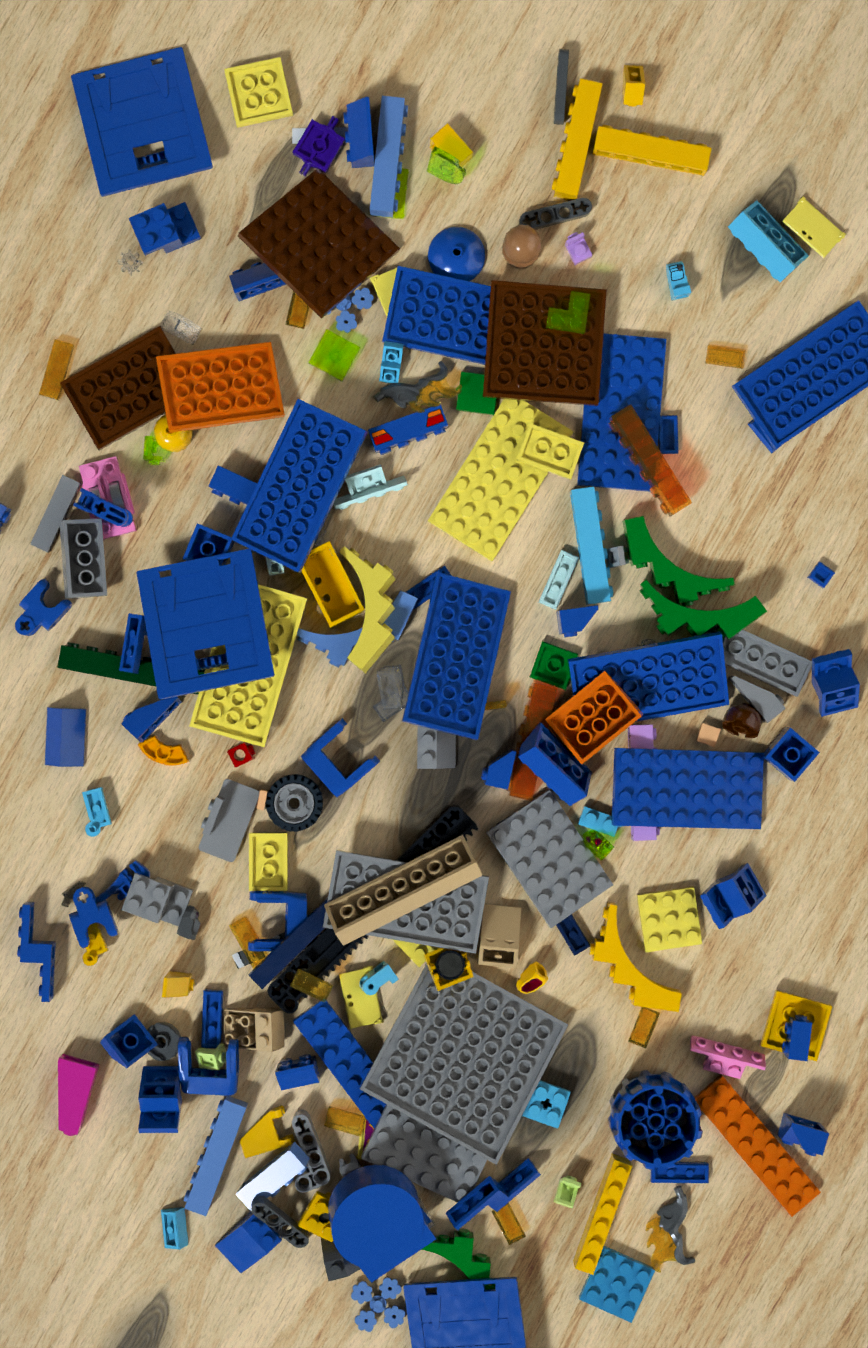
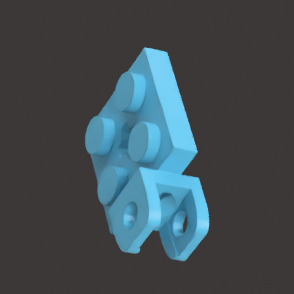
[522,1080,571,1129]

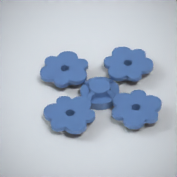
[327,288,374,333]
[351,1277,405,1332]

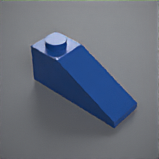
[121,696,182,743]

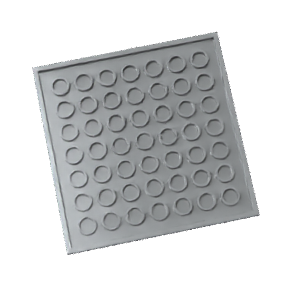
[360,963,568,1165]

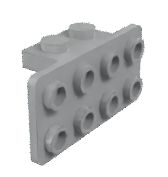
[199,779,260,862]

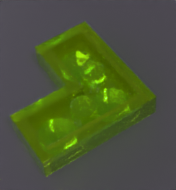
[546,291,590,334]

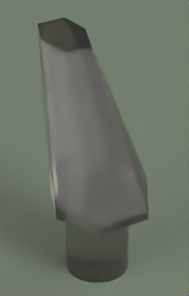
[61,881,86,907]

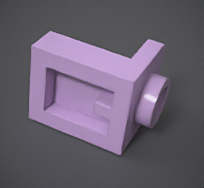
[565,232,593,265]

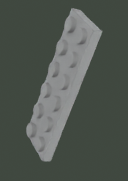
[705,625,812,697]

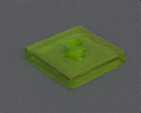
[308,329,361,382]

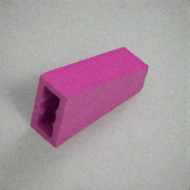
[58,1054,100,1136]

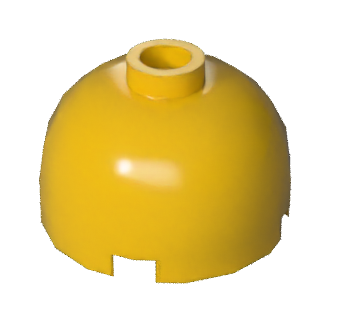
[154,415,193,452]

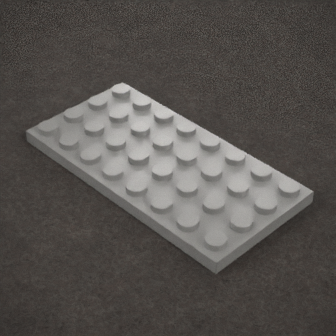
[323,850,489,954]

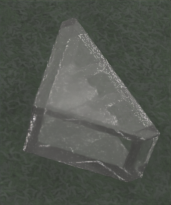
[160,310,202,345]

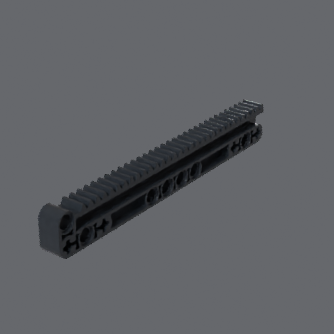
[267,805,478,1014]

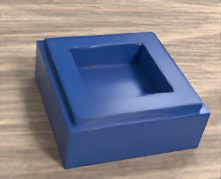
[807,562,835,588]

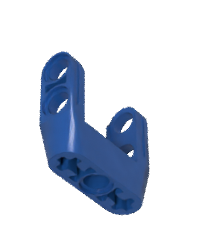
[301,718,380,798]
[248,891,307,951]
[178,1037,239,1096]

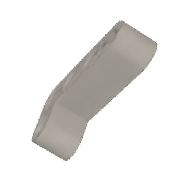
[292,1110,331,1193]

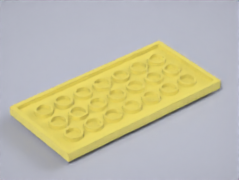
[428,399,573,561]
[189,584,307,747]

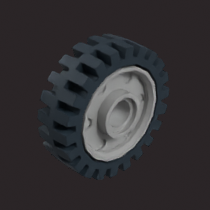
[266,774,323,832]

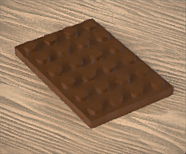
[60,326,176,451]

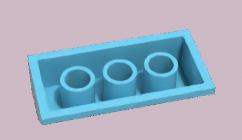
[728,200,809,282]

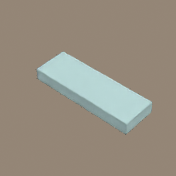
[538,550,579,610]

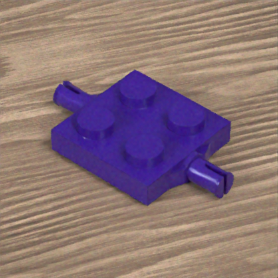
[292,116,345,177]

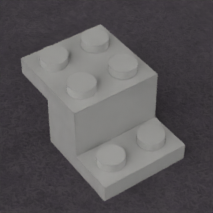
[121,873,193,927]

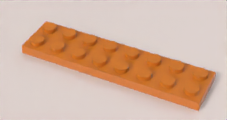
[694,1074,821,1217]

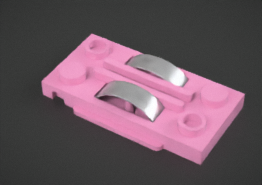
[79,456,137,540]

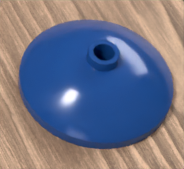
[428,227,485,281]

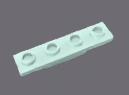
[333,464,408,509]

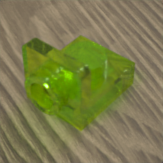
[143,436,165,465]

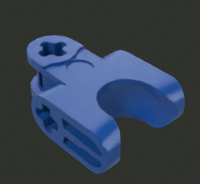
[73,488,133,527]
[15,579,72,636]
[69,887,118,949]

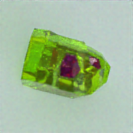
[583,830,614,860]

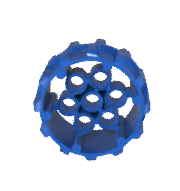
[608,1070,703,1170]

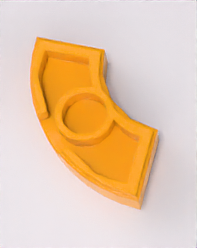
[138,735,190,766]

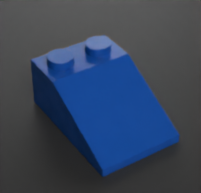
[215,1212,282,1273]

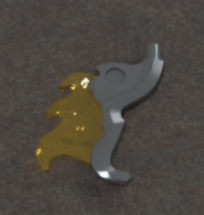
[373,361,462,413]
[645,1186,695,1273]

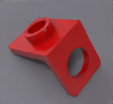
[227,742,256,767]

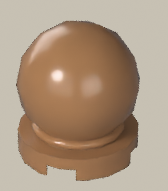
[502,225,541,269]

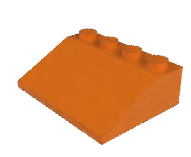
[545,671,643,764]

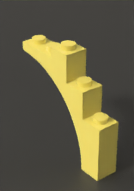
[339,546,395,674]

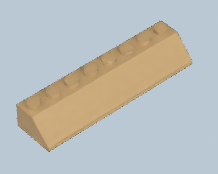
[324,835,483,946]

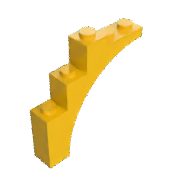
[589,902,682,1012]

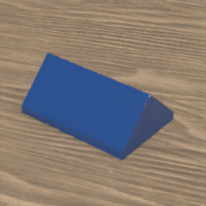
[45,707,86,767]

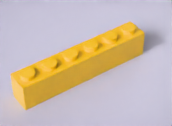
[551,78,603,200]
[592,125,712,176]
[573,1153,632,1275]

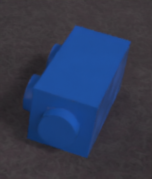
[782,1015,812,1061]

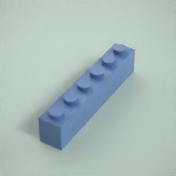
[370,96,408,218]
[183,1096,248,1216]

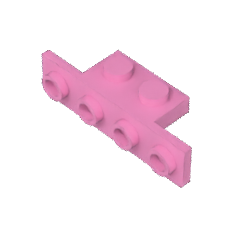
[690,1035,766,1079]

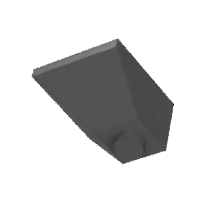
[321,1238,360,1281]

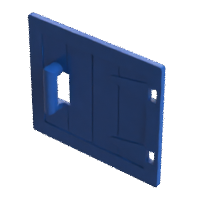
[71,47,213,197]
[137,549,275,699]
[403,1277,527,1348]

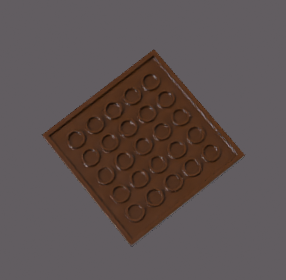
[238,168,400,319]
[483,280,607,406]

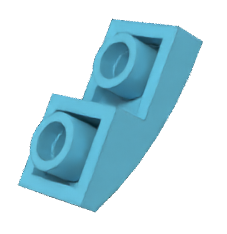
[379,341,404,383]

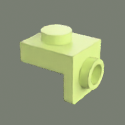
[553,1176,582,1208]

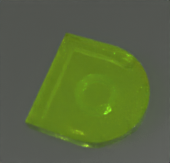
[427,147,466,184]

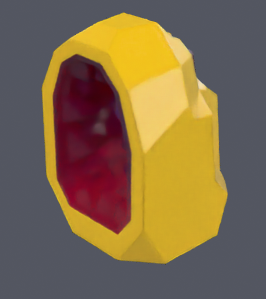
[516,961,548,994]

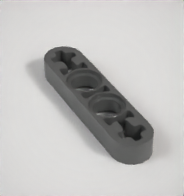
[554,49,569,125]
[519,198,592,230]
[251,1196,309,1248]

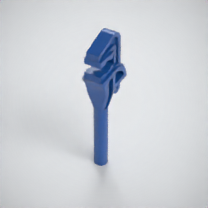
[96,860,150,903]

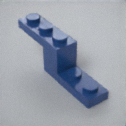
[119,613,147,674]
[17,902,56,1002]
[446,1158,541,1230]

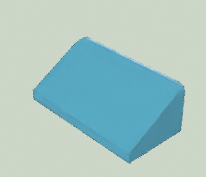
[161,1207,188,1250]

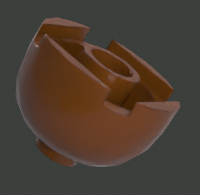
[722,703,762,738]

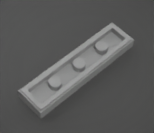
[31,475,81,553]

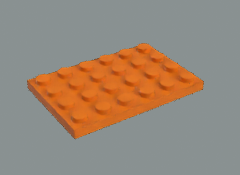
[156,342,285,433]

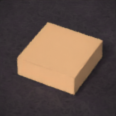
[696,723,721,747]
[257,789,269,810]

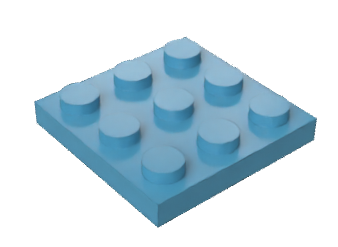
[579,1246,655,1323]

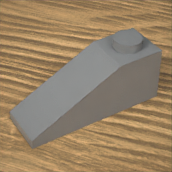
[728,676,786,723]

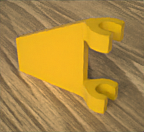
[239,1105,295,1158]

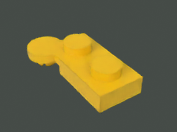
[82,923,108,966]

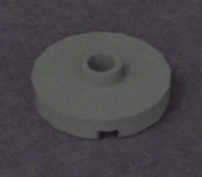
[147,1022,181,1061]

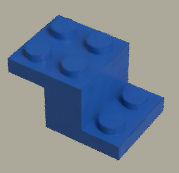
[129,202,201,256]
[811,649,860,717]
[700,863,767,929]
[138,1066,182,1133]

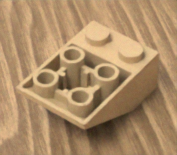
[477,904,521,968]
[223,1008,285,1052]

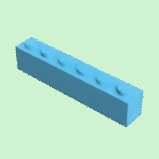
[570,487,613,605]

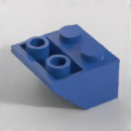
[275,1054,320,1091]

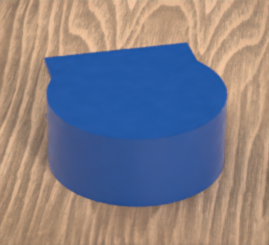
[328,1165,436,1283]

